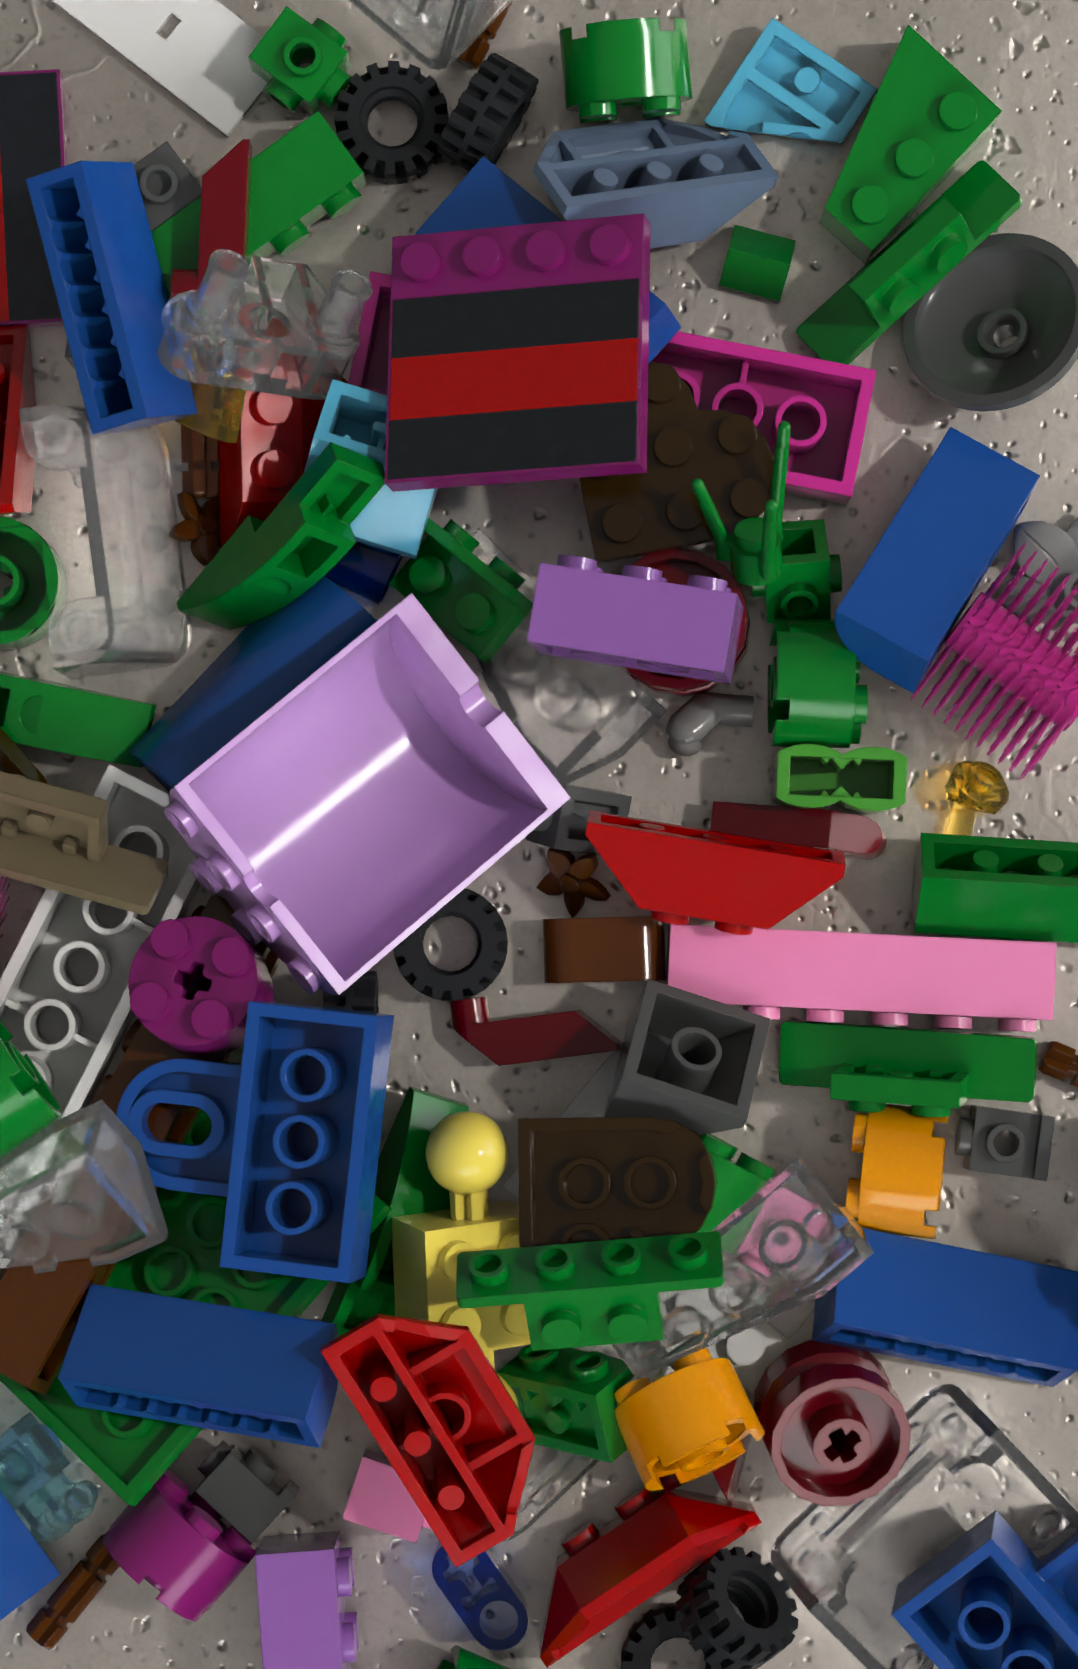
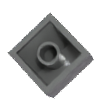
[604,979,770,1135]

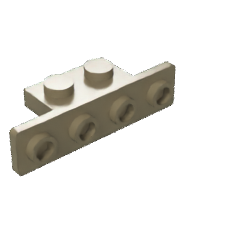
[0,771,168,915]

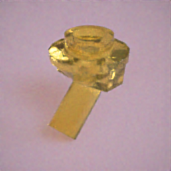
[945,761,1009,836]

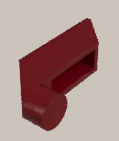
[171,139,252,309]
[710,801,887,859]
[449,996,623,1066]

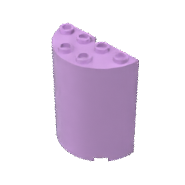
[164,593,571,995]

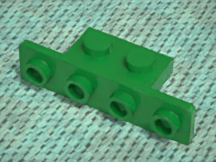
[796,160,1023,365]
[779,1020,1037,1117]
[456,1231,724,1351]

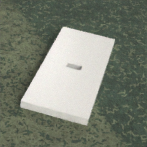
[51,0,267,138]

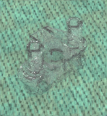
[157,249,373,400]

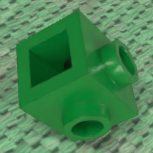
[248,6,352,115]
[751,519,842,624]

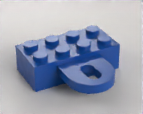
[116,1001,394,1283]
[891,1510,1078,1669]

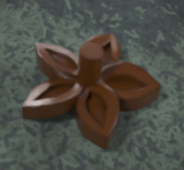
[168,491,221,566]
[536,848,611,918]

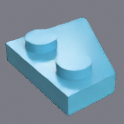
[704,18,878,144]

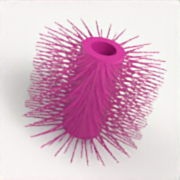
[910,542,1078,780]

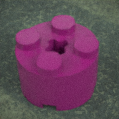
[128,916,274,1060]
[103,1469,258,1622]

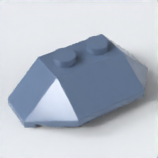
[533,118,779,249]

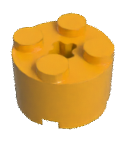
[845,1104,948,1239]
[614,1348,765,1491]

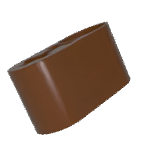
[543,916,666,983]

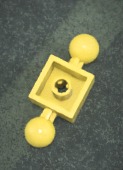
[392,1111,531,1407]

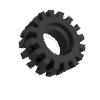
[334,61,449,185]

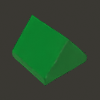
[718,225,796,303]

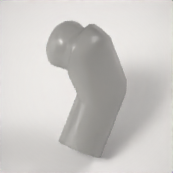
[666,692,754,756]

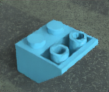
[304,379,438,559]

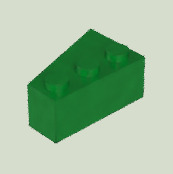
[819,25,1002,265]

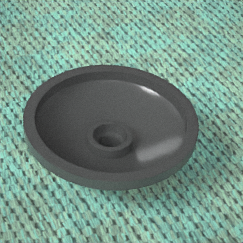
[903,233,1078,412]

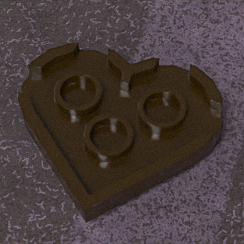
[579,361,774,564]
[518,1117,718,1248]

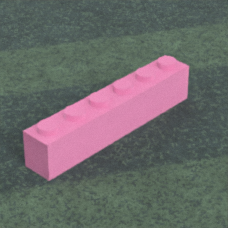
[666,924,1057,1032]

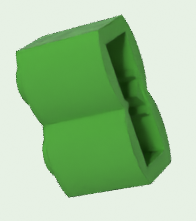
[772,744,907,814]

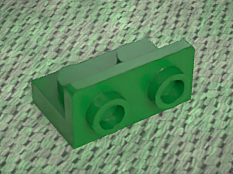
[389,518,533,664]
[496,1344,635,1463]

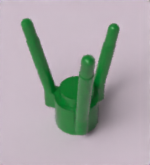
[691,421,791,586]

